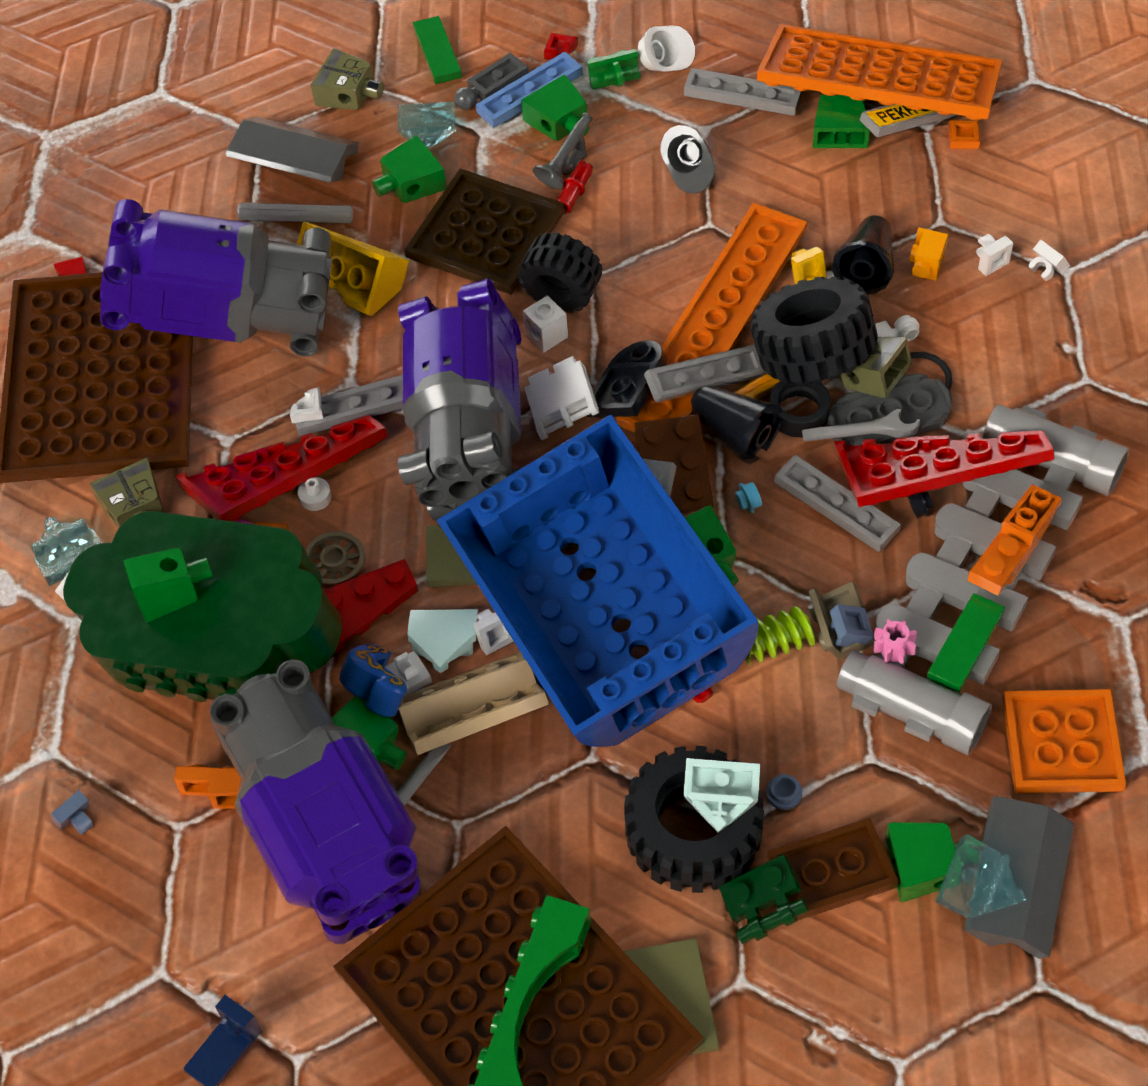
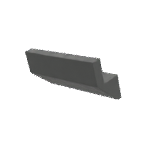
[226,117,359,183]
[964,796,1074,959]

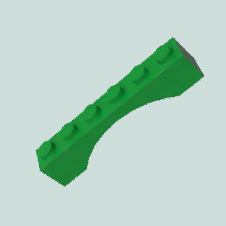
[468,895,591,1086]

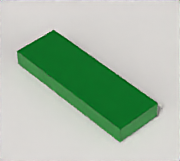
[413,16,462,85]
[927,593,1005,693]

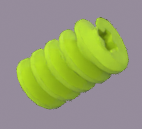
[745,606,815,666]

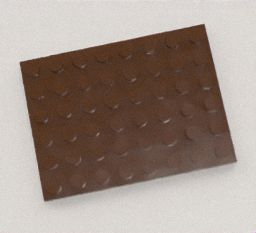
[0,272,193,483]
[333,826,704,1086]

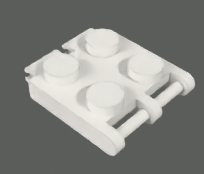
[524,356,599,440]

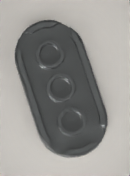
[827,374,952,446]

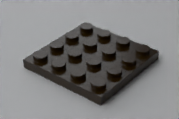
[404,168,565,295]

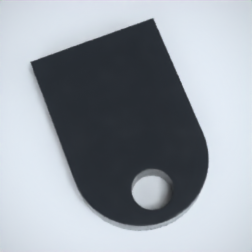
[587,340,667,417]

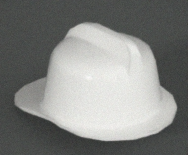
[637,25,695,72]

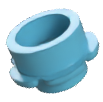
[735,482,762,513]

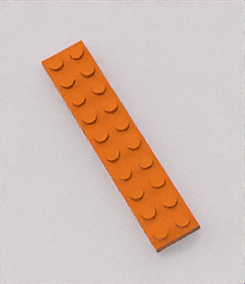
[616,202,808,433]

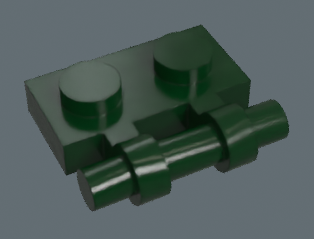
[719,854,809,944]

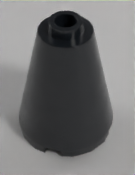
[832,215,894,295]
[691,385,782,464]

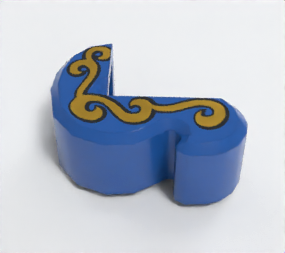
[339,644,408,717]

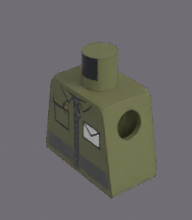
[311,49,384,110]
[841,337,912,398]
[90,458,164,529]

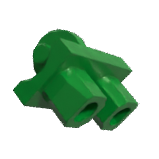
[587,49,641,90]

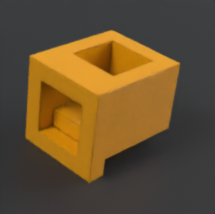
[909,227,948,281]

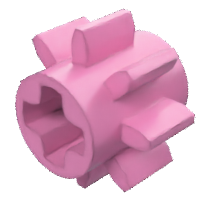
[873,619,917,664]

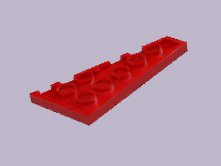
[175,415,388,522]
[834,430,1054,508]
[309,559,418,674]

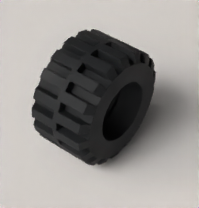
[518,232,603,313]

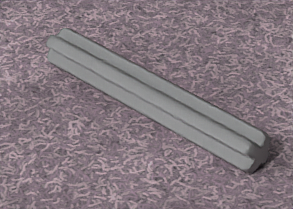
[237,203,353,223]

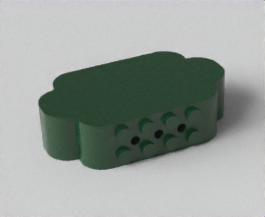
[63,511,342,702]

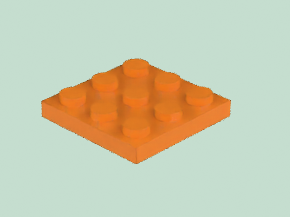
[1002,689,1126,793]

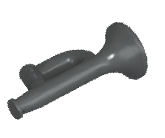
[533,112,593,189]

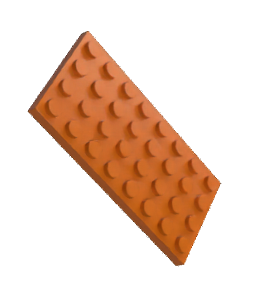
[756,24,1002,120]

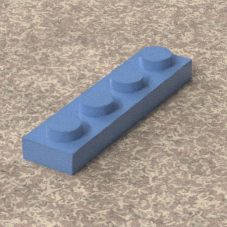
[476,52,583,128]

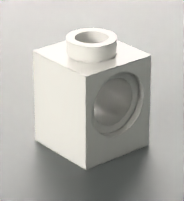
[523,295,568,353]

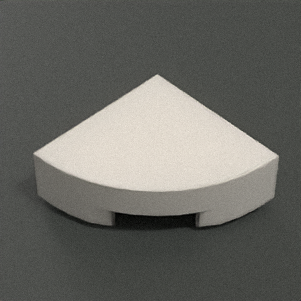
[290,387,323,423]

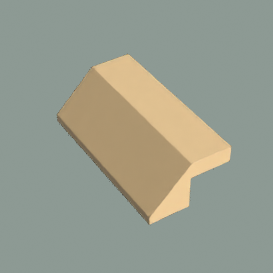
[397,652,549,755]

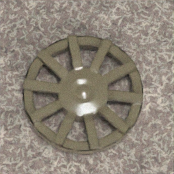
[305,531,365,588]

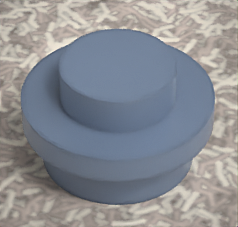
[766,774,802,810]

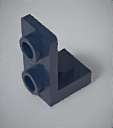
[184,995,262,1086]

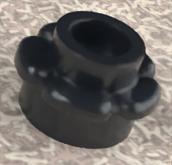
[908,491,934,519]

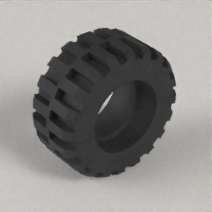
[750,277,878,385]
[624,746,764,893]

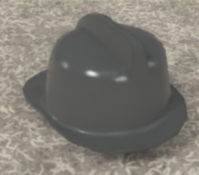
[661,125,715,193]

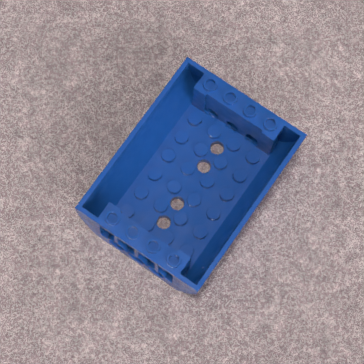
[437,414,758,747]

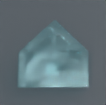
[398,102,456,149]
[31,517,102,587]
[935,834,1026,919]

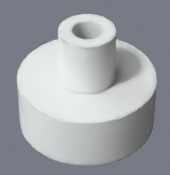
[298,477,332,511]

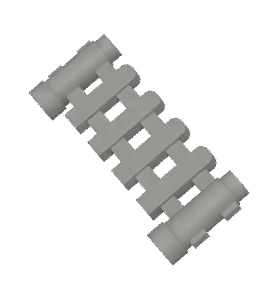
[836,404,1130,756]

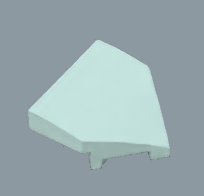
[408,609,478,673]
[684,758,760,833]

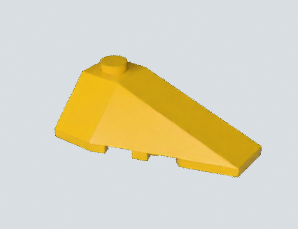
[297,222,410,316]

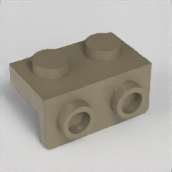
[808,581,876,660]

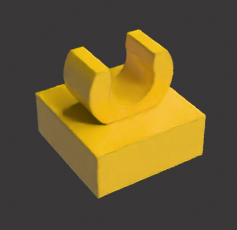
[791,247,827,284]

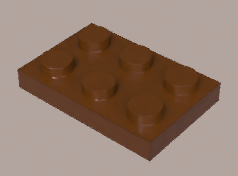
[634,414,714,513]
[767,818,899,920]

